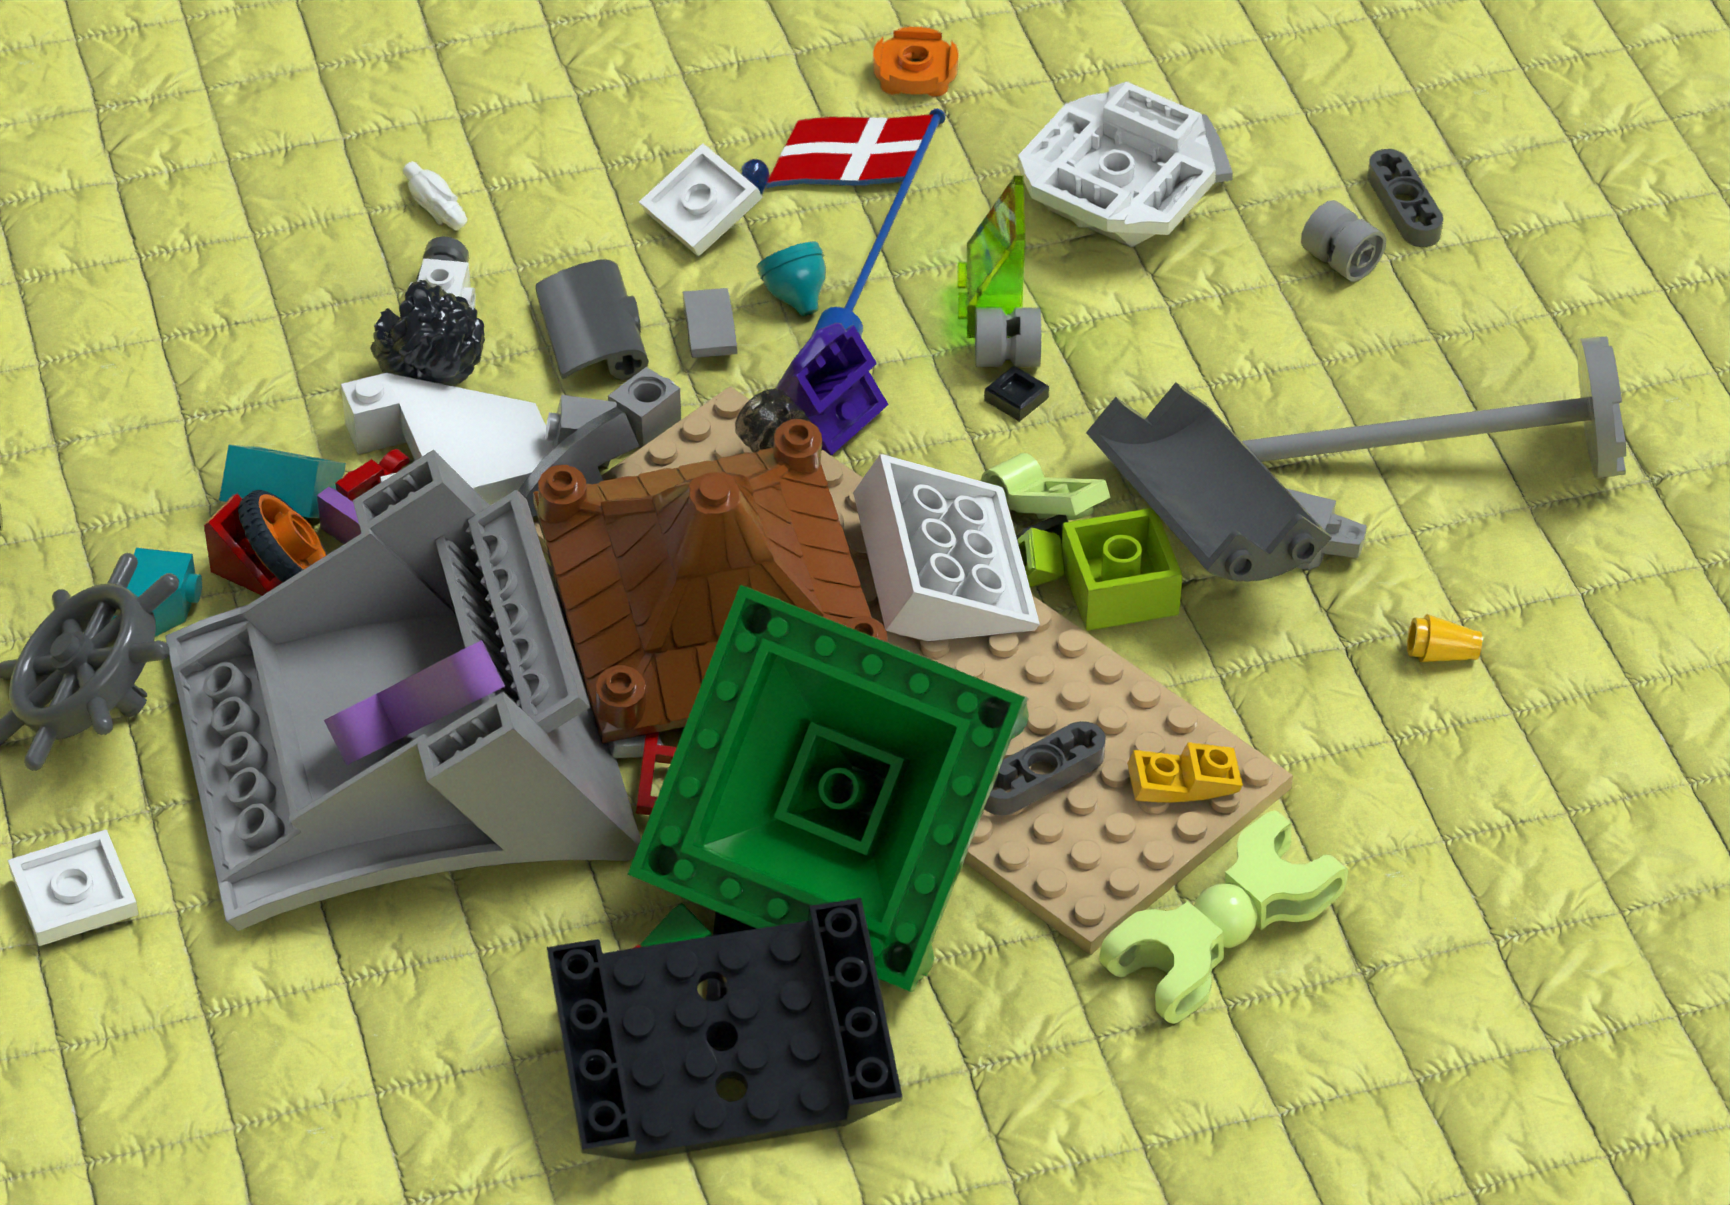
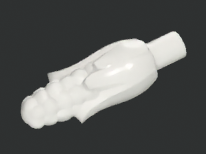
[403,162,467,230]

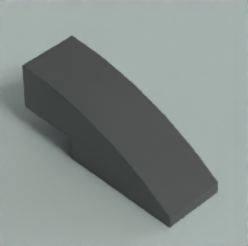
[518,407,639,517]

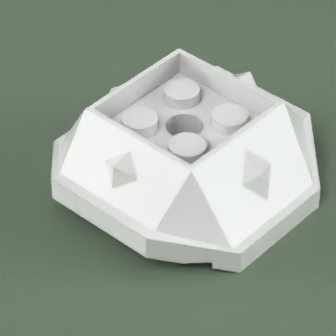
[1018,81,1216,248]

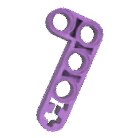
[324,640,505,765]

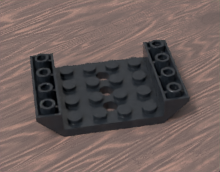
[547,898,903,1161]

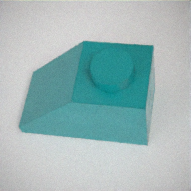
[112,548,202,637]

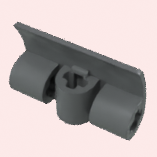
[535,259,649,380]

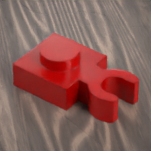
[335,449,410,502]

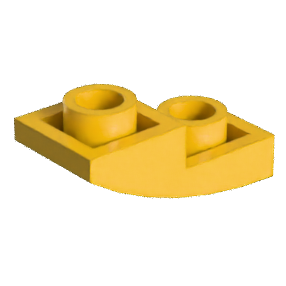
[1127,742,1243,802]

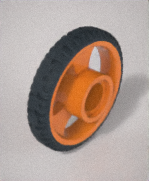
[238,490,328,583]

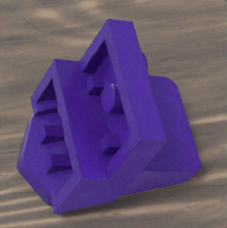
[766,323,889,456]

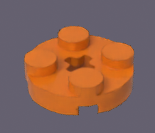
[873,27,959,97]

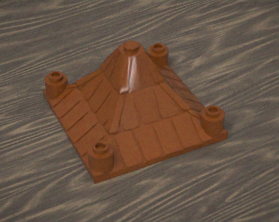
[533,419,888,743]

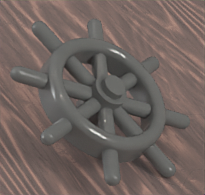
[0,553,179,771]

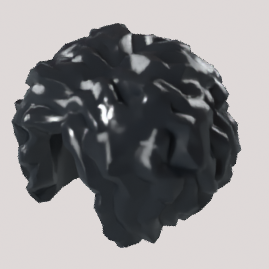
[370,280,485,387]

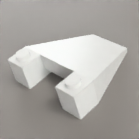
[341,373,553,505]

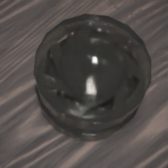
[735,388,810,453]

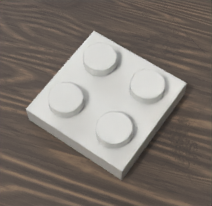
[639,144,763,257]
[8,829,139,946]

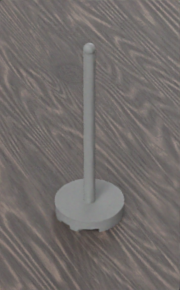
[1242,336,1626,479]

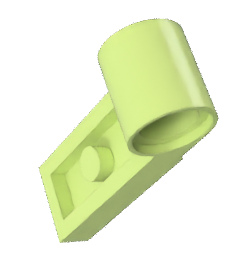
[981,453,1111,520]

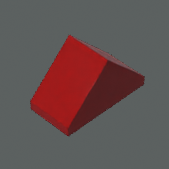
[204,493,282,596]

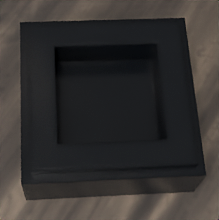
[984,366,1049,422]

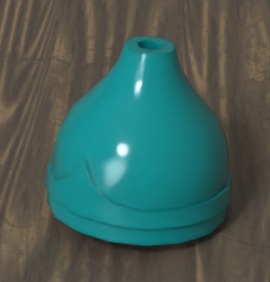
[756,241,826,316]

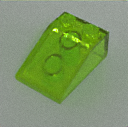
[957,176,1025,338]

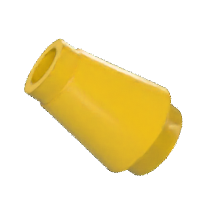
[1407,614,1482,662]

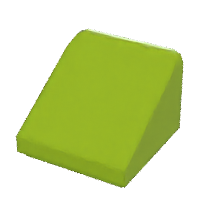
[1017,528,1064,588]

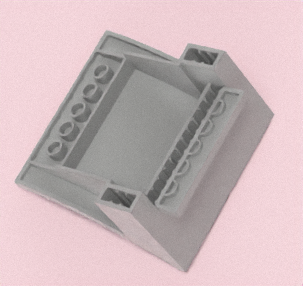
[165,449,641,931]

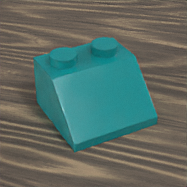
[219,445,346,521]

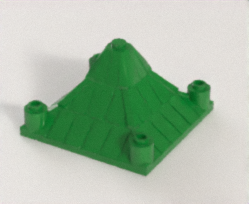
[627,585,1029,992]

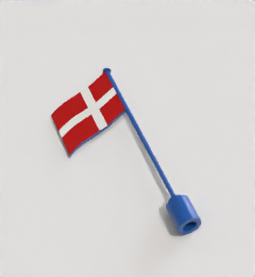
[767,109,946,338]

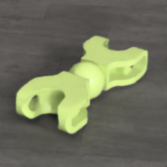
[1099,810,1348,1024]

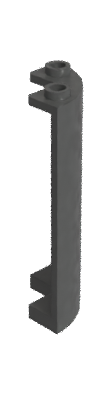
[1086,382,1332,582]

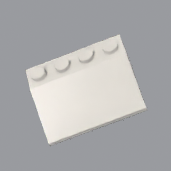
[853,454,1040,641]

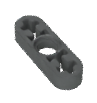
[1368,149,1443,247]
[984,721,1106,815]

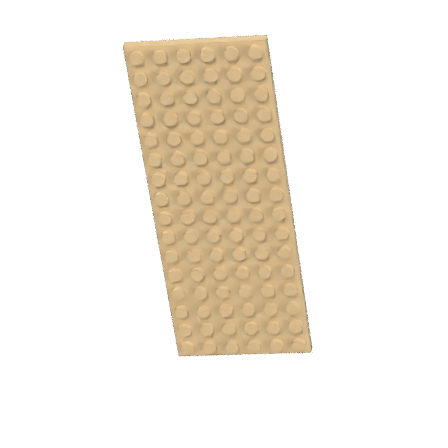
[534,386,1293,955]

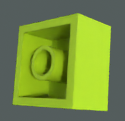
[1062,508,1183,631]

